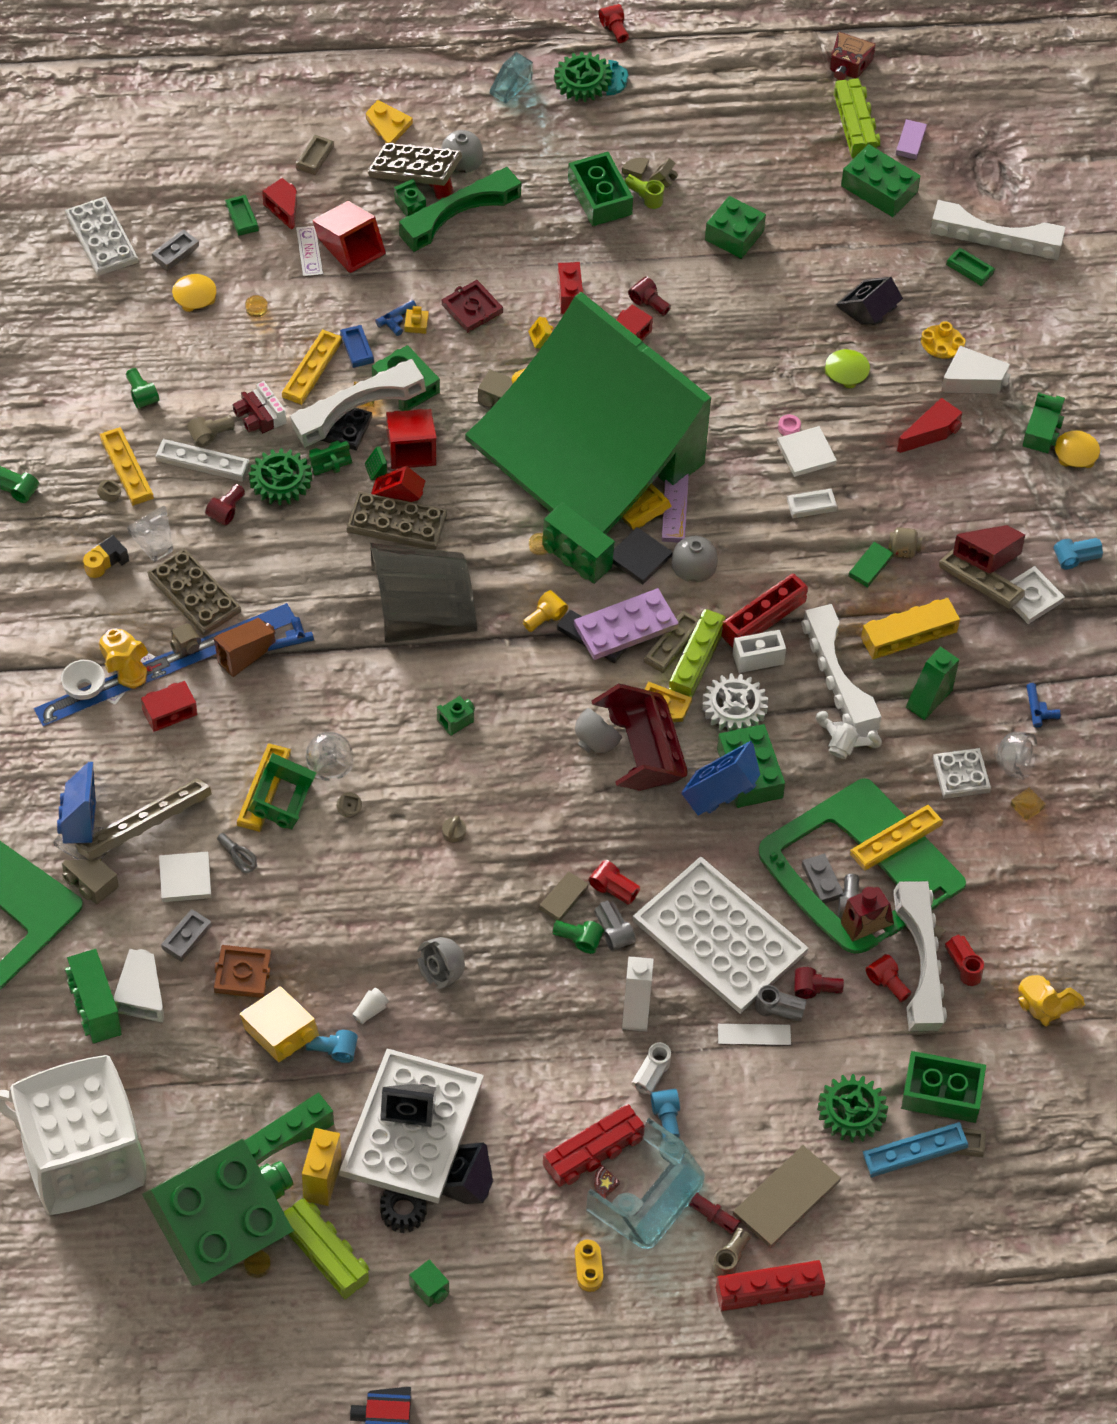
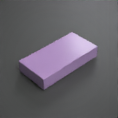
[896,119,927,160]

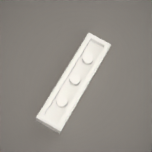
[156,439,250,482]

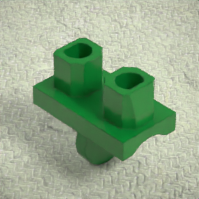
[309,441,352,476]

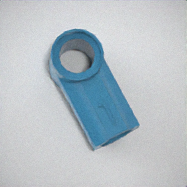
[1053,538,1103,570]

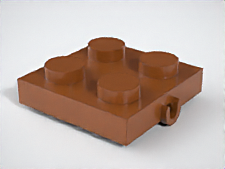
[214,945,271,998]

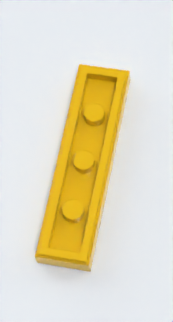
[282,329,342,405]
[99,427,154,506]
[237,743,291,832]
[850,805,943,871]

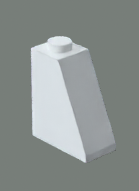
[941,346,1011,394]
[114,949,164,1022]
[622,956,654,1032]

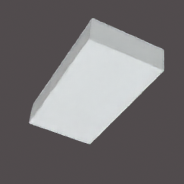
[787,489,837,519]

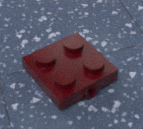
[441,280,503,333]

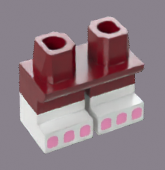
[232,381,286,434]

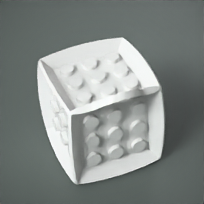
[0,1055,146,1215]

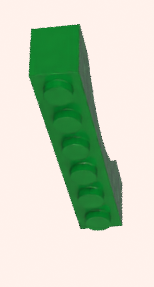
[399,167,522,252]
[244,1092,334,1165]

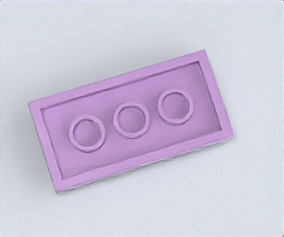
[574,588,679,660]

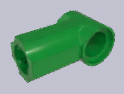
[0,466,40,503]

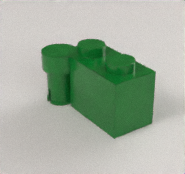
[1022,392,1065,454]

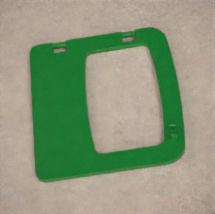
[759,778,966,954]
[0,841,83,990]

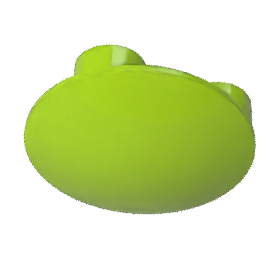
[825,349,870,388]

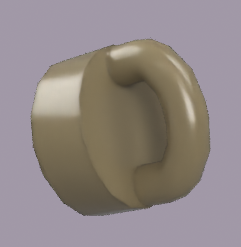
[442,816,466,843]

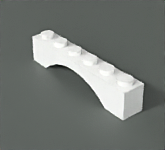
[930,200,1065,260]
[290,359,426,448]
[801,604,881,734]
[893,881,947,1031]

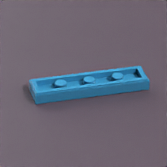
[863,1122,968,1178]

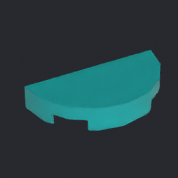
[606,60,628,96]

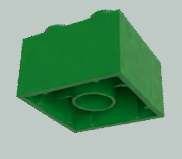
[142,1138,294,1286]

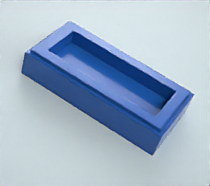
[340,325,374,368]

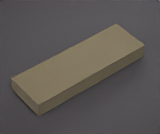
[644,610,699,673]

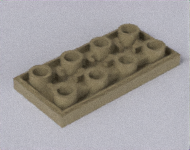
[368,143,462,186]
[347,491,447,551]
[147,548,241,636]
[733,1145,841,1248]

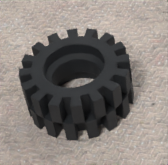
[380,1189,427,1233]

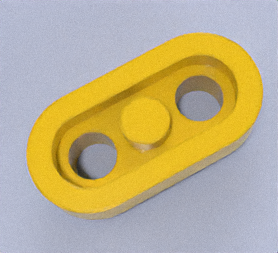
[575,1239,603,1292]

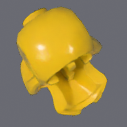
[99,629,148,689]
[1017,975,1085,1026]

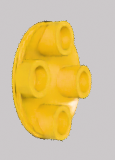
[172,274,217,312]
[921,321,966,359]
[1055,431,1100,468]

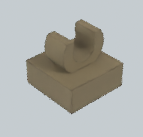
[649,158,678,188]

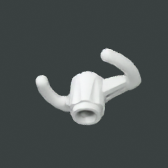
[816,711,882,759]

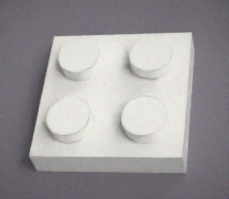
[1010,566,1065,624]

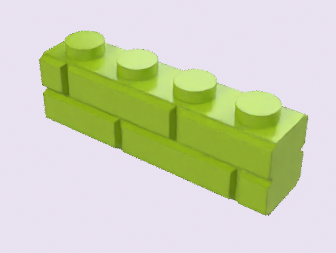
[834,78,880,158]
[669,609,726,698]
[284,1198,370,1299]

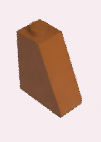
[214,618,276,677]

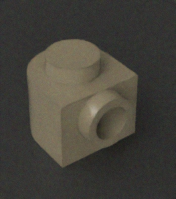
[170,624,201,657]

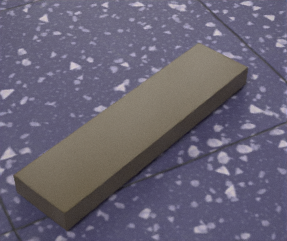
[939,549,1025,609]

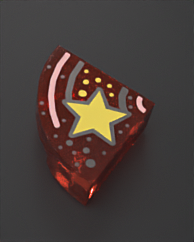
[594,1164,620,1201]

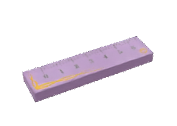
[662,473,689,543]

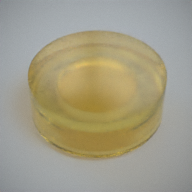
[245,295,268,317]
[529,533,548,555]
[244,1250,271,1278]

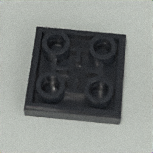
[320,408,372,451]
[613,527,673,585]

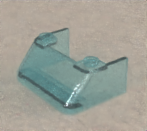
[586,1118,705,1249]

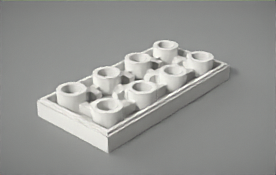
[65,196,138,276]

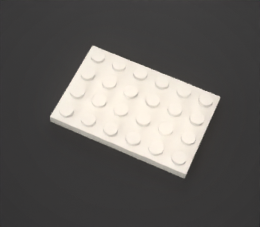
[633,857,808,1014]
[339,1049,484,1203]

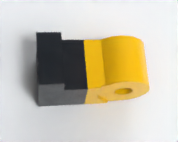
[83,535,129,578]

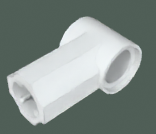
[632,1042,671,1095]

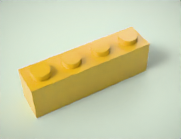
[861,598,960,660]

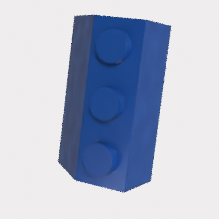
[681,741,760,816]
[57,762,96,844]

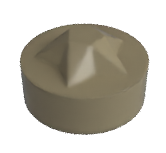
[97,480,121,502]
[336,792,362,818]

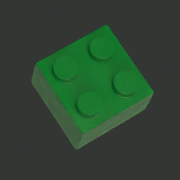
[705,196,766,259]

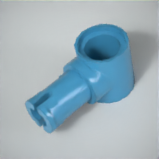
[306,1030,358,1063]
[650,1089,680,1140]

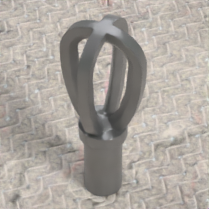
[217,833,258,873]

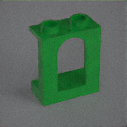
[372,345,440,411]
[247,753,317,830]

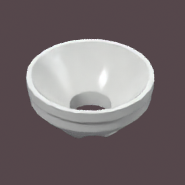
[61,660,105,700]

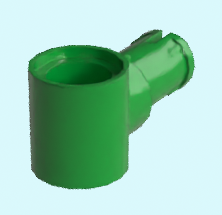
[126,368,159,409]
[552,920,604,954]

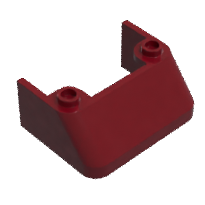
[591,683,688,791]

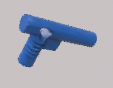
[375,300,416,336]
[268,617,314,651]
[1026,683,1061,728]

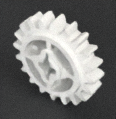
[702,673,768,732]

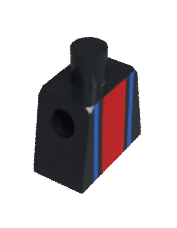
[350,1387,411,1424]

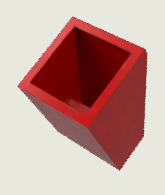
[312,201,386,273]
[386,409,436,469]

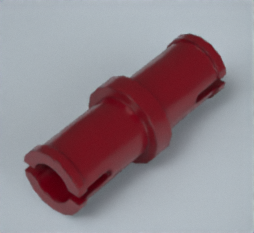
[688,1192,741,1235]

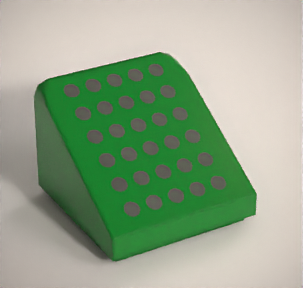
[365,446,387,481]

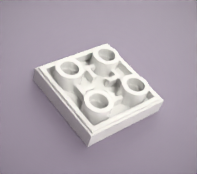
[777,426,837,477]
[932,748,991,799]
[159,852,211,902]

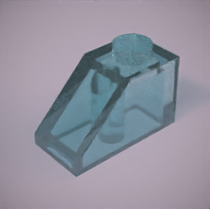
[489,52,533,103]

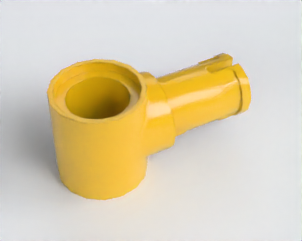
[523,590,569,632]

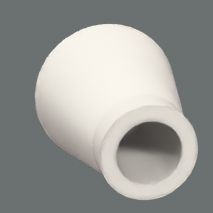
[352,988,389,1025]

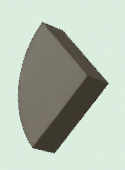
[621,158,649,179]

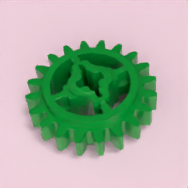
[554,51,613,102]
[249,448,312,505]
[817,1074,888,1143]

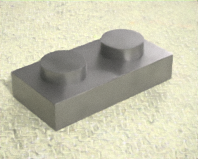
[152,229,199,271]
[802,853,843,904]
[161,909,212,962]

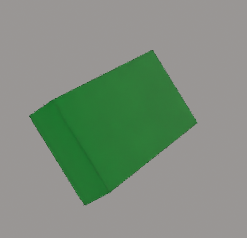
[225,195,259,236]
[946,247,995,286]
[848,542,893,588]

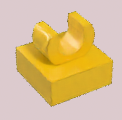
[404,306,429,334]
[528,317,554,349]

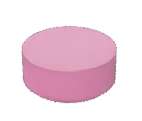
[778,414,801,436]

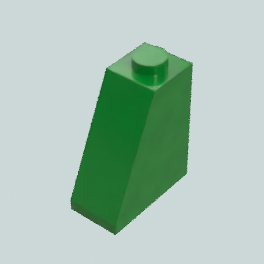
[906,646,959,720]

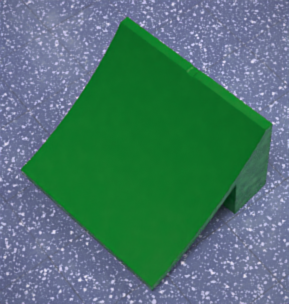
[465,292,711,534]

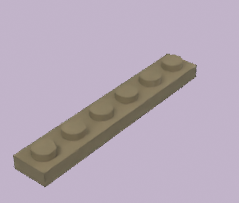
[76,778,212,861]

